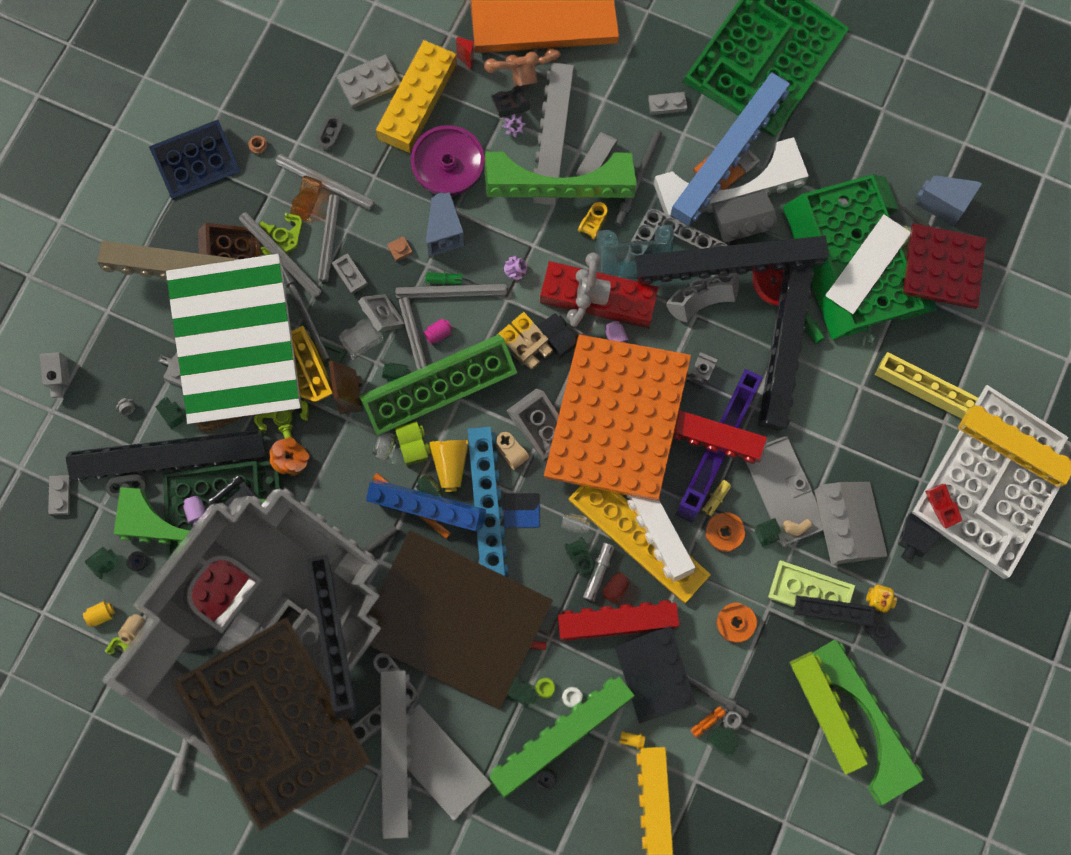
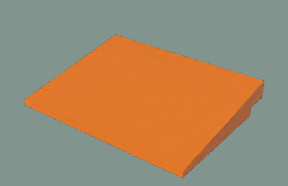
[471,0,619,53]

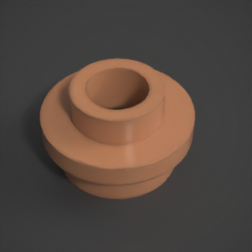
[249,136,267,154]

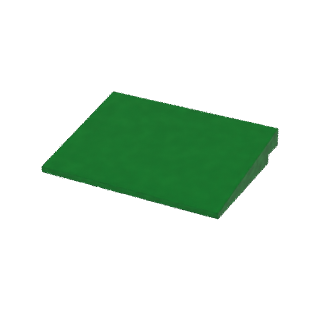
[682,0,849,138]

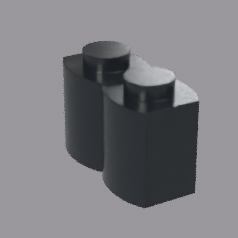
[537,313,578,359]

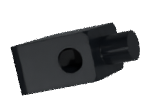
[898,512,942,562]

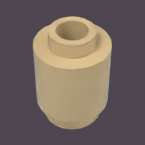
[118,614,146,644]

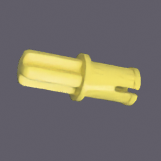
[701,480,731,517]

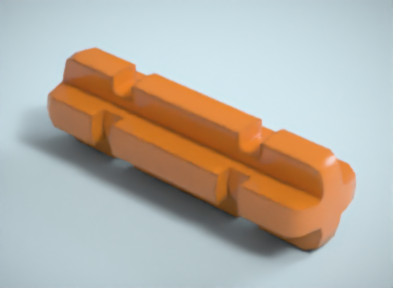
[690,706,726,738]

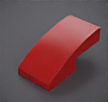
[925,484,963,528]

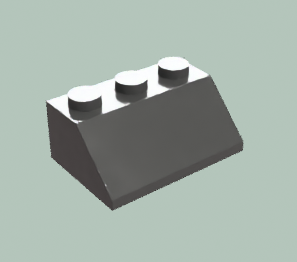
[712,190,778,242]

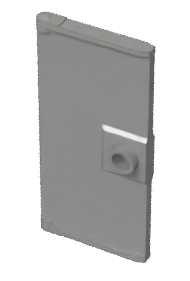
[745,436,823,547]
[406,704,492,821]

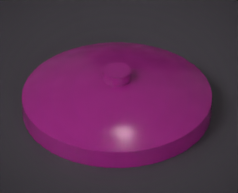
[411,125,484,196]

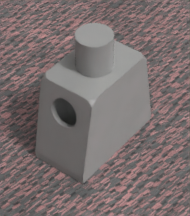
[40,352,69,398]

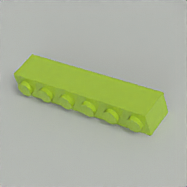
[789,652,868,775]

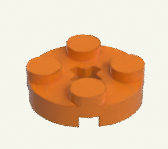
[269,437,309,476]
[706,512,745,552]
[716,603,757,643]

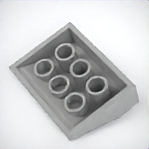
[815,482,888,566]

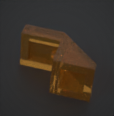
[290,175,322,221]

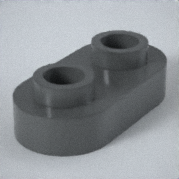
[317,115,343,150]
[106,474,146,497]

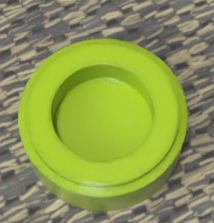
[535,678,555,699]

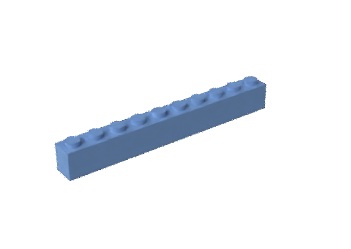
[670,72,790,226]

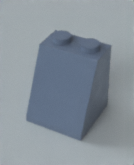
[916,175,982,227]
[426,192,464,257]

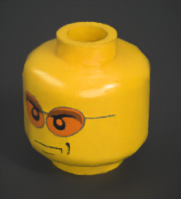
[866,584,897,613]

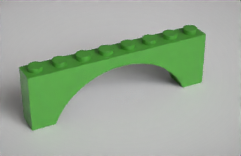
[484,151,636,198]
[114,487,266,545]
[813,639,923,806]

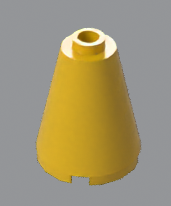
[429,440,468,492]

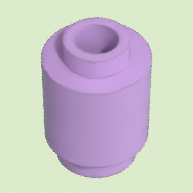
[605,321,629,343]
[183,496,205,526]

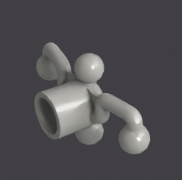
[566,252,611,327]

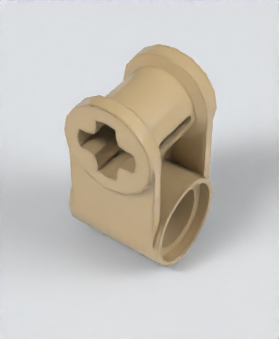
[496,432,530,470]

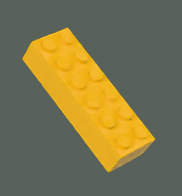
[376,40,457,153]

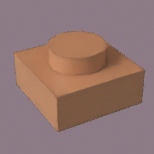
[387,236,413,262]

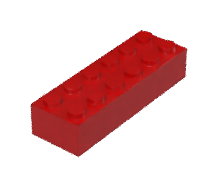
[540,261,659,329]

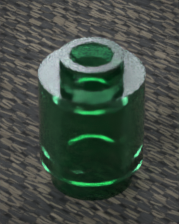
[382,362,411,382]
[416,475,443,497]

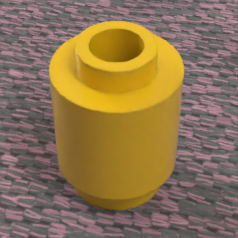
[83,601,115,627]

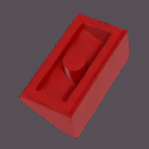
[456,37,475,70]

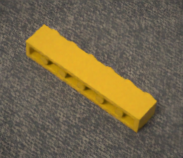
[957,405,1071,487]
[636,747,673,855]

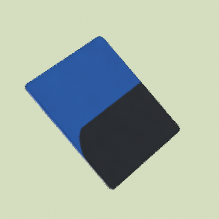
[504,493,539,528]

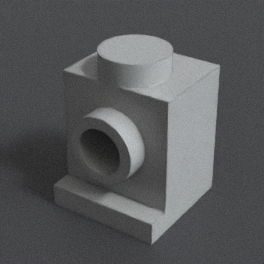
[689,352,718,385]

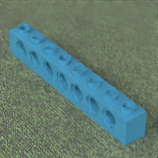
[468,427,509,576]

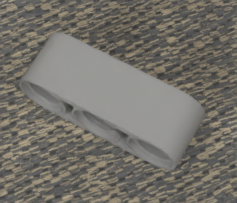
[576,132,618,176]

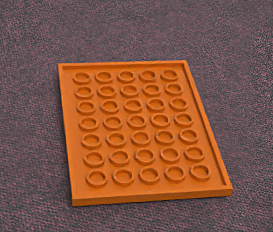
[544,334,691,501]

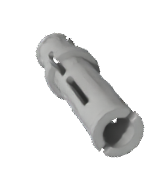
[583,543,615,602]

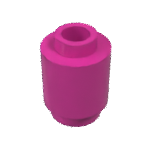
[423,318,453,345]

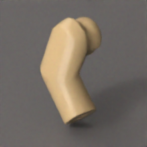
[782,519,813,536]

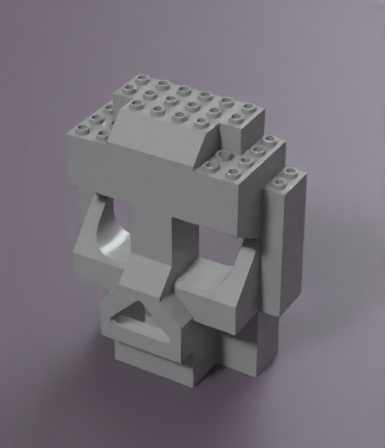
[102,489,381,763]

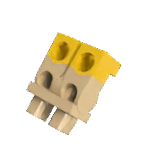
[497,312,553,370]

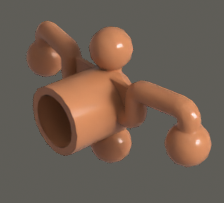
[484,48,560,86]

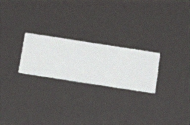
[826,215,911,314]

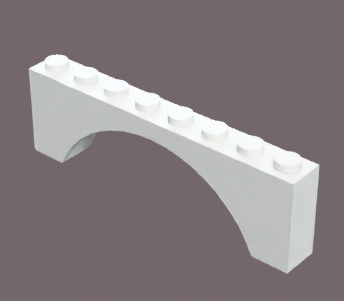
[654,137,809,221]

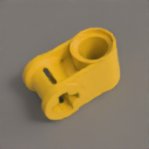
[578,202,607,240]

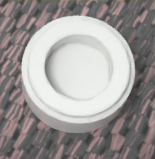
[562,687,582,708]

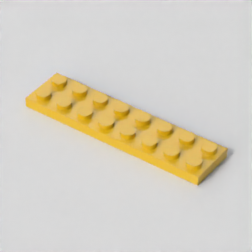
[568,486,711,604]

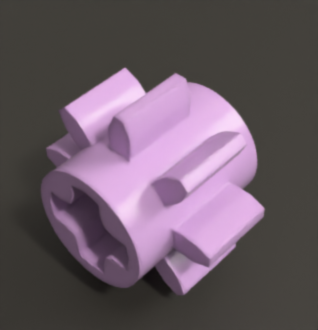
[502,114,526,137]
[504,256,527,280]

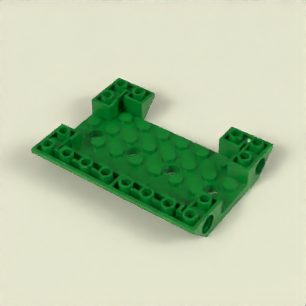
[782,174,937,341]

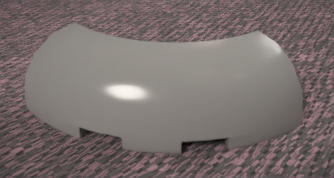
[666,273,739,323]

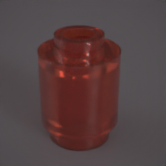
[602,572,630,603]

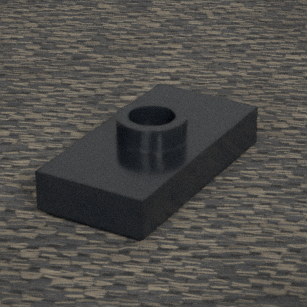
[863,610,901,654]

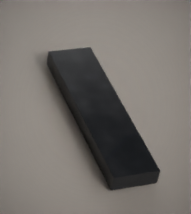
[793,595,875,627]

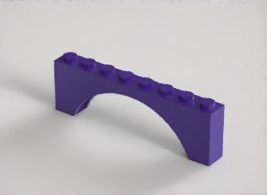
[675,369,763,523]

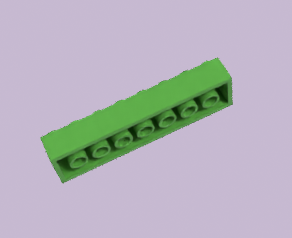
[359,334,517,435]
[489,676,634,799]

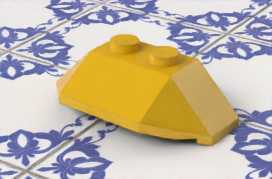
[291,326,333,402]

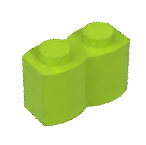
[395,421,431,466]

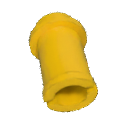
[619,731,645,750]

